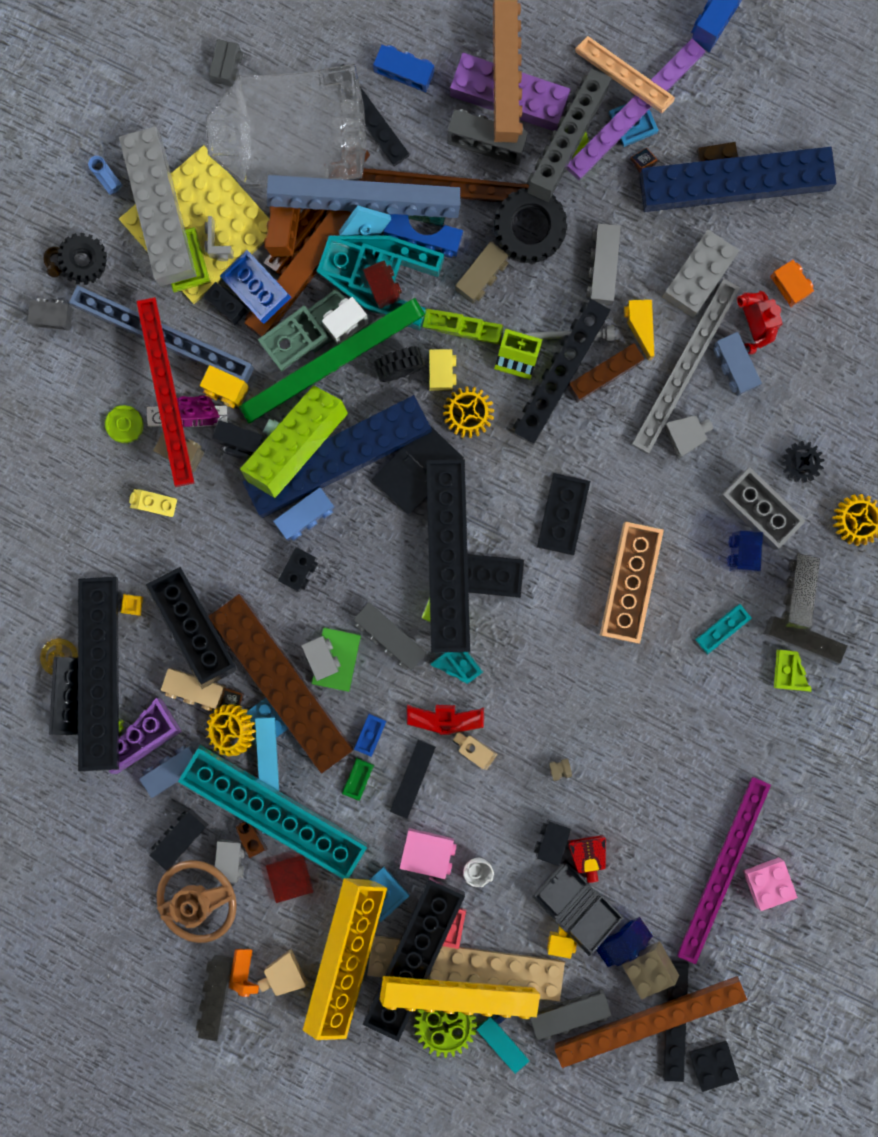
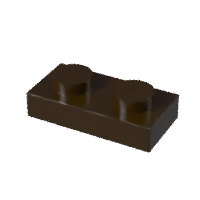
[697,142,738,162]

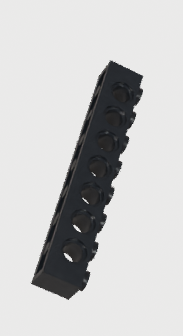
[513,299,611,445]

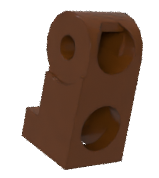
[236,821,268,858]

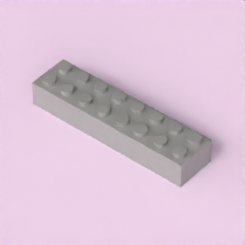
[119,127,197,287]

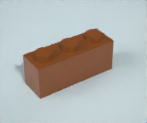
[264,206,301,257]

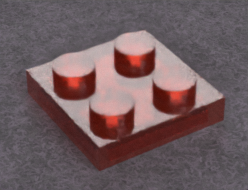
[266,855,314,903]

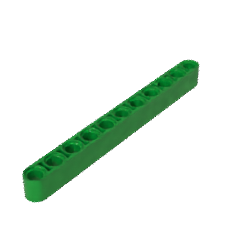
[239,298,425,424]

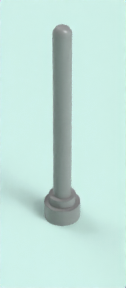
[524,326,615,341]

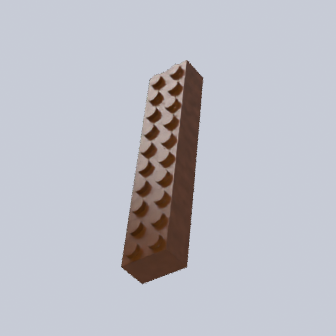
[208,594,354,774]

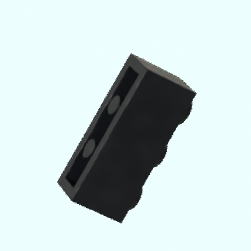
[149,809,209,871]

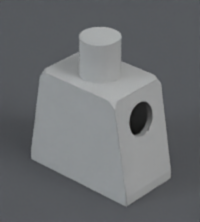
[664,416,713,459]

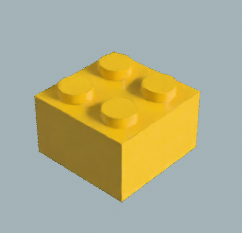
[200,365,250,409]

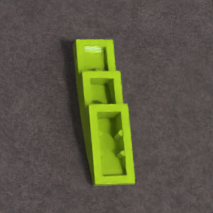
[423,309,504,345]

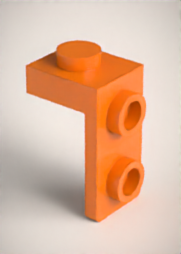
[228,948,259,997]

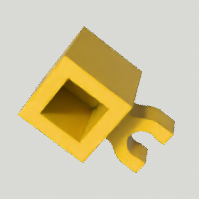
[547,926,577,959]

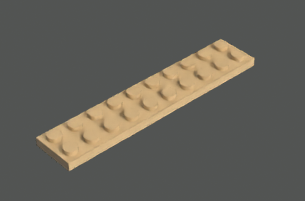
[367,935,565,1001]

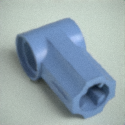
[88,156,123,195]

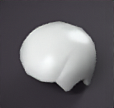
[463,858,494,887]

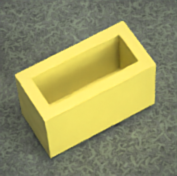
[429,349,456,391]

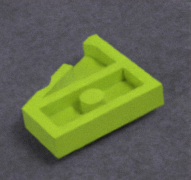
[774,650,812,692]

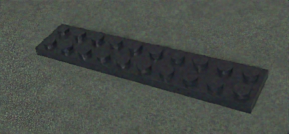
[426,459,470,653]
[78,576,119,772]

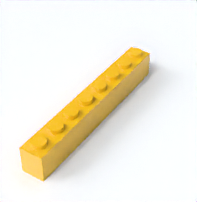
[380,976,540,1019]

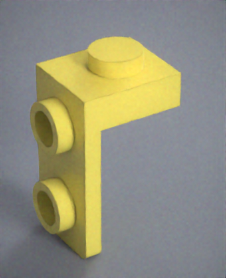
[129,489,177,517]

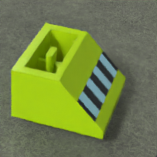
[494,329,543,380]

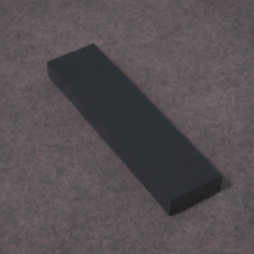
[390,739,436,819]

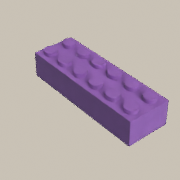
[450,53,570,131]

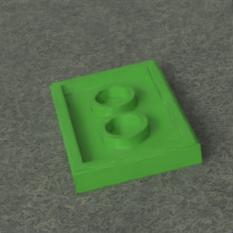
[312,628,361,692]

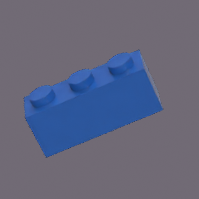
[373,44,434,93]

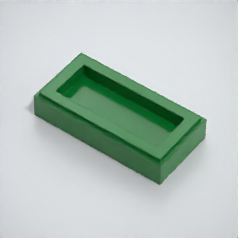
[342,758,374,801]

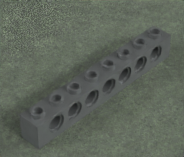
[527,69,612,202]

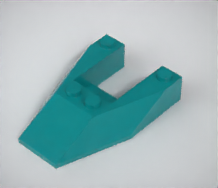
[317,236,444,331]

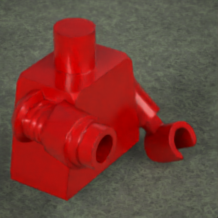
[737,291,783,355]

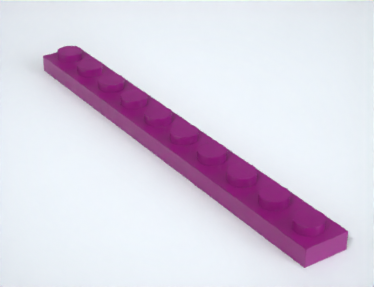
[677,777,771,964]

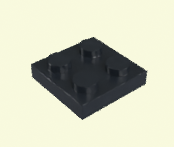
[689,1041,739,1092]

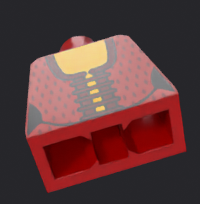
[567,835,606,883]

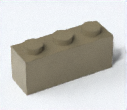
[455,241,509,304]

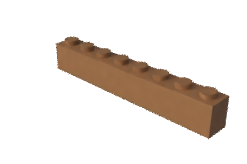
[493,0,523,143]

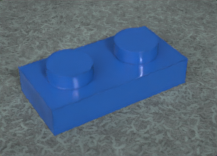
[354,714,387,757]

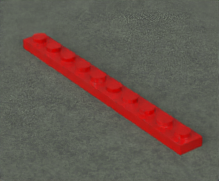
[136,297,195,488]

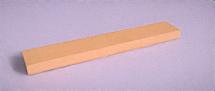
[575,36,675,114]

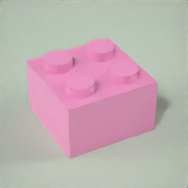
[743,857,798,911]

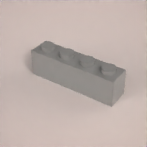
[587,224,621,305]

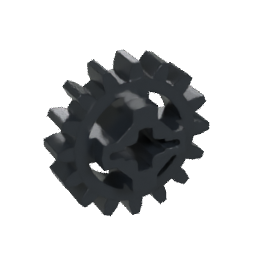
[781,441,825,483]

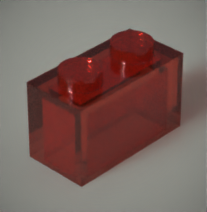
[363,260,402,309]

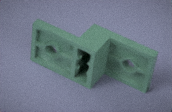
[258,288,345,372]

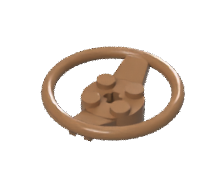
[156,860,237,943]

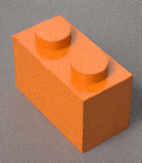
[770,260,814,307]

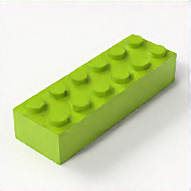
[240,385,348,498]

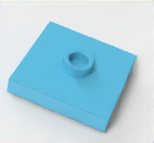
[339,205,391,236]

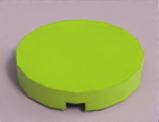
[105,405,144,444]

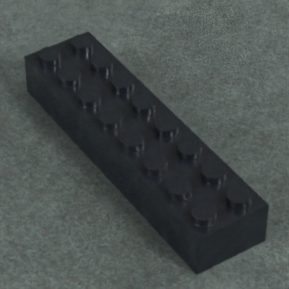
[363,876,465,1042]

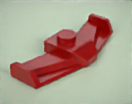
[407,704,484,735]

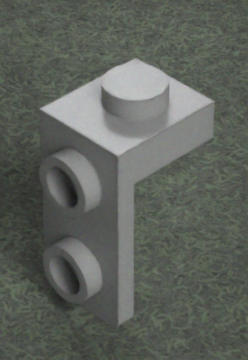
[205,216,234,261]

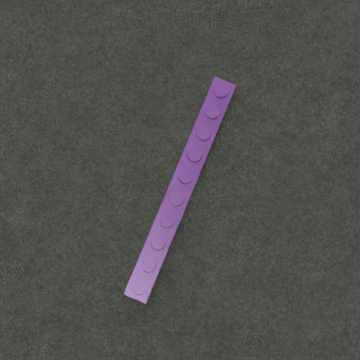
[566,39,706,180]

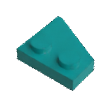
[431,652,483,684]

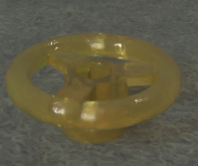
[40,638,78,675]

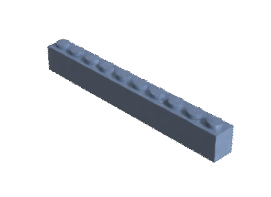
[267,175,460,218]
[69,285,254,384]

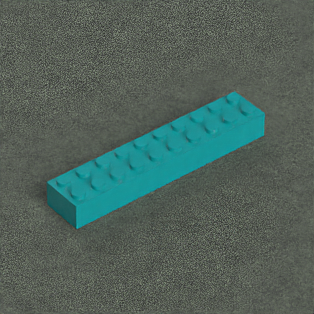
[178,745,367,879]

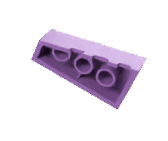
[109,698,182,774]

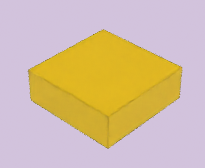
[120,594,143,616]

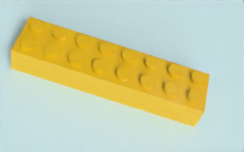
[303,878,387,1040]

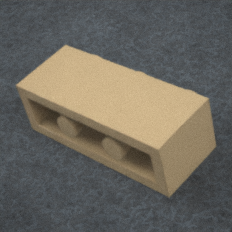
[161,668,226,711]

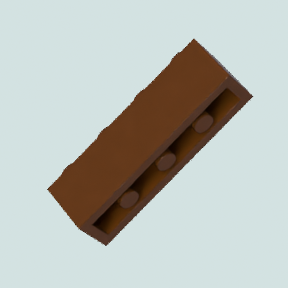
[567,343,644,403]

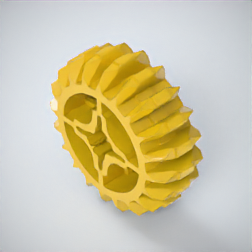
[443,386,494,438]
[832,494,878,546]
[205,704,256,757]

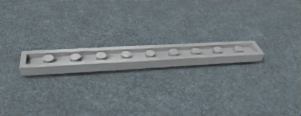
[632,279,740,454]

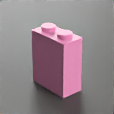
[400,828,457,879]

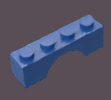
[384,214,463,258]

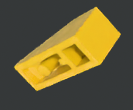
[624,300,654,360]

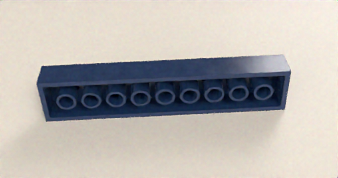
[639,146,837,212]
[243,395,432,518]

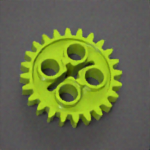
[414,1009,477,1058]

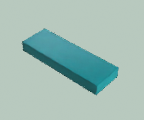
[695,604,752,655]
[476,1016,530,1074]

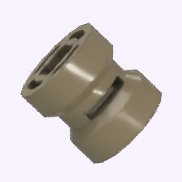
[549,758,572,781]

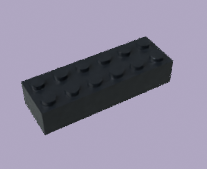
[146,567,236,689]

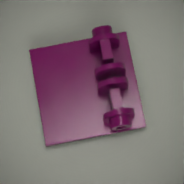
[177,395,220,427]

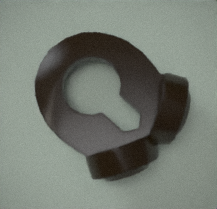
[43,246,62,278]

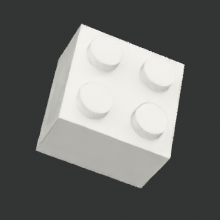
[322,297,369,345]

